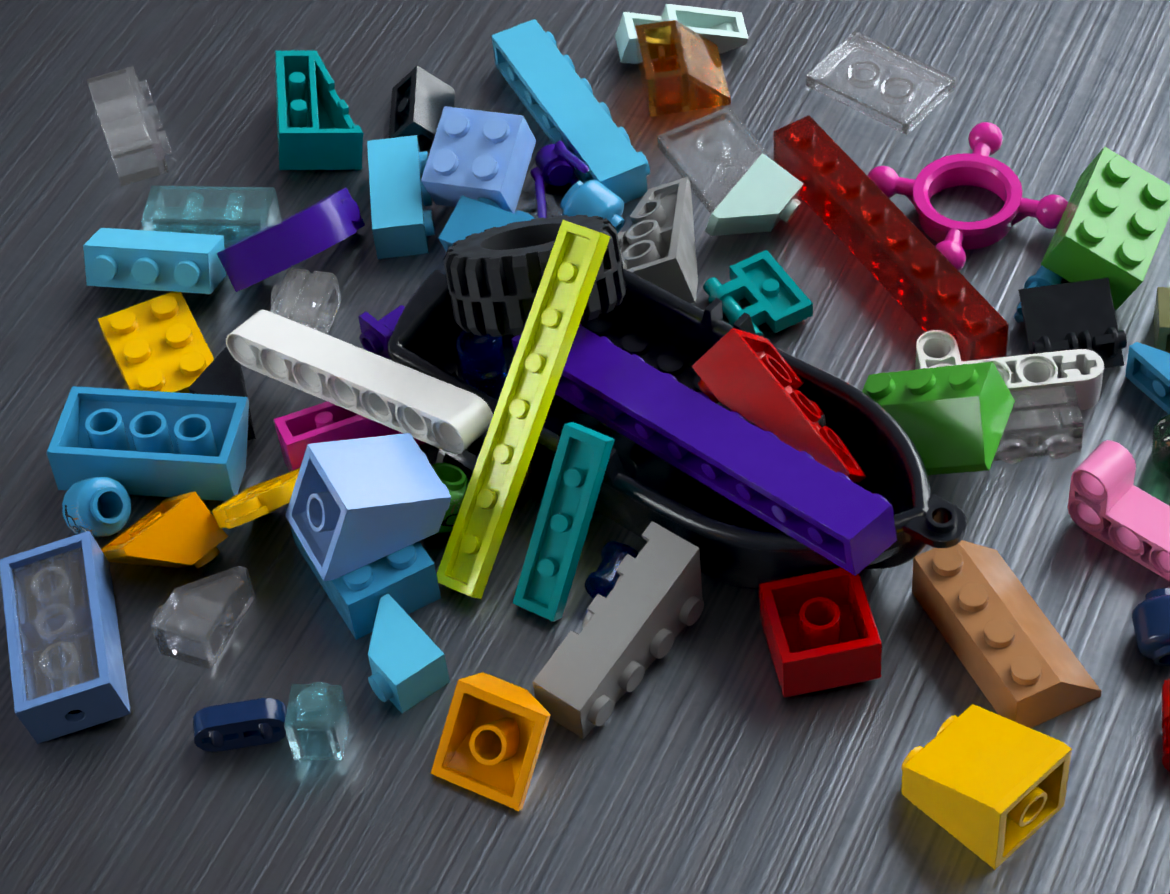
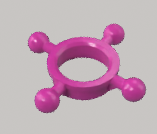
[865,122,1068,276]

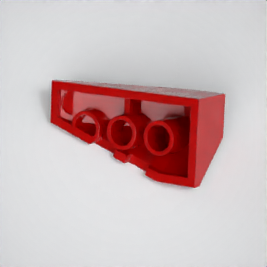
[691,328,866,483]

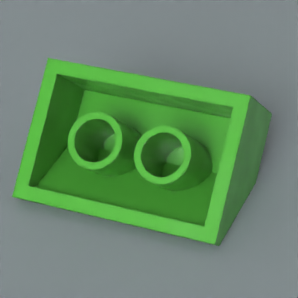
[862,361,1015,475]

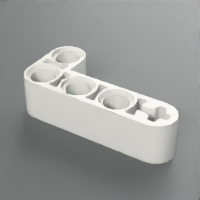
[915,330,1104,418]

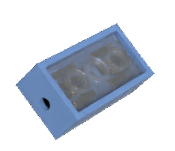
[0,531,131,744]

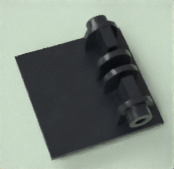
[1018,278,1127,369]

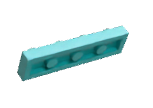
[513,422,615,622]

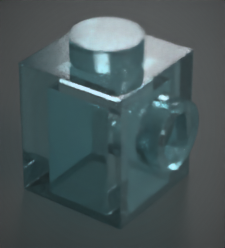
[284,682,350,760]

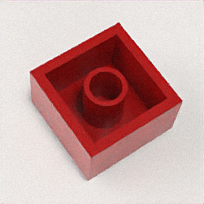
[759,568,882,698]

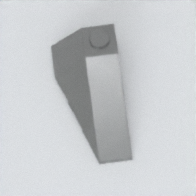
[617,177,698,303]

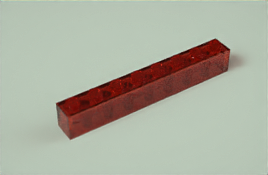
[773,115,1009,361]

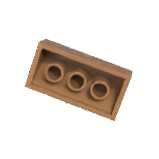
[912,540,1101,728]

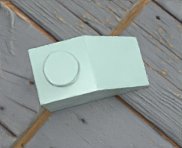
[705,153,804,236]

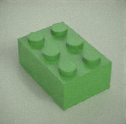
[1041,146,1170,310]

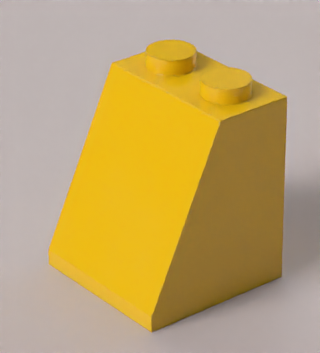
[901,704,1072,870]

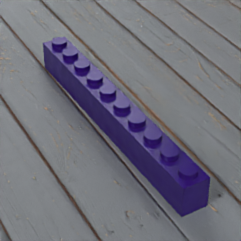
[512,324,897,576]

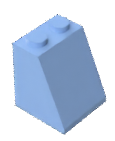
[285,433,451,581]

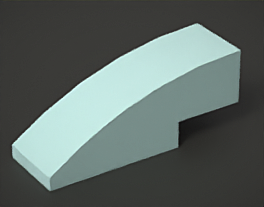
[615,4,749,64]

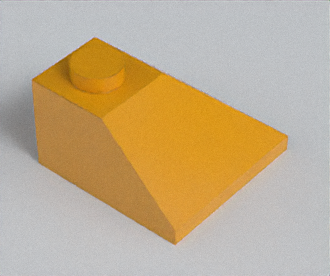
[101,491,228,568]
[430,672,551,811]

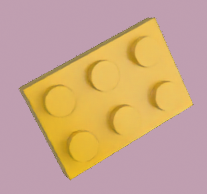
[98,291,214,393]

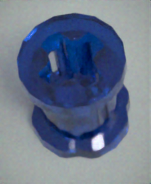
[584,541,638,599]

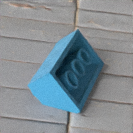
[46,386,249,501]

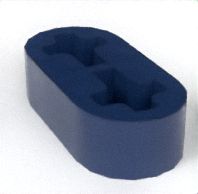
[193,698,288,752]

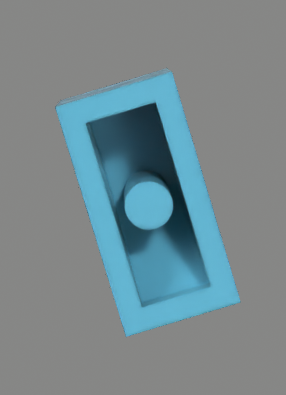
[368,593,450,714]

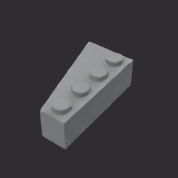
[533,521,704,739]

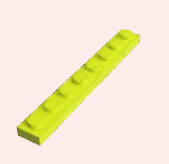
[437,220,611,599]

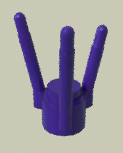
[530,141,589,218]

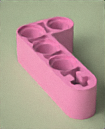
[1068,440,1170,582]

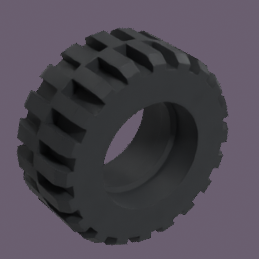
[443,215,627,337]

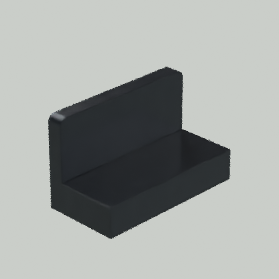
[389,66,455,141]

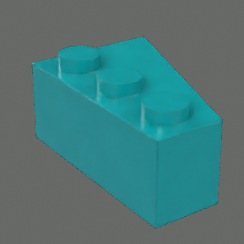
[275,50,363,171]

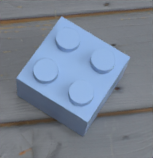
[421,106,536,213]

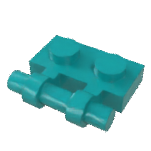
[703,250,813,337]

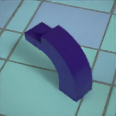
[216,187,365,292]

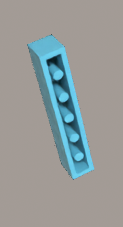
[491,19,650,203]

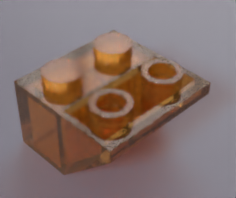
[635,20,731,117]

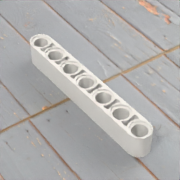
[226,310,493,455]

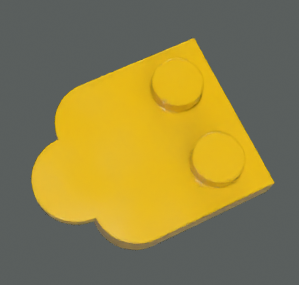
[212,468,300,529]

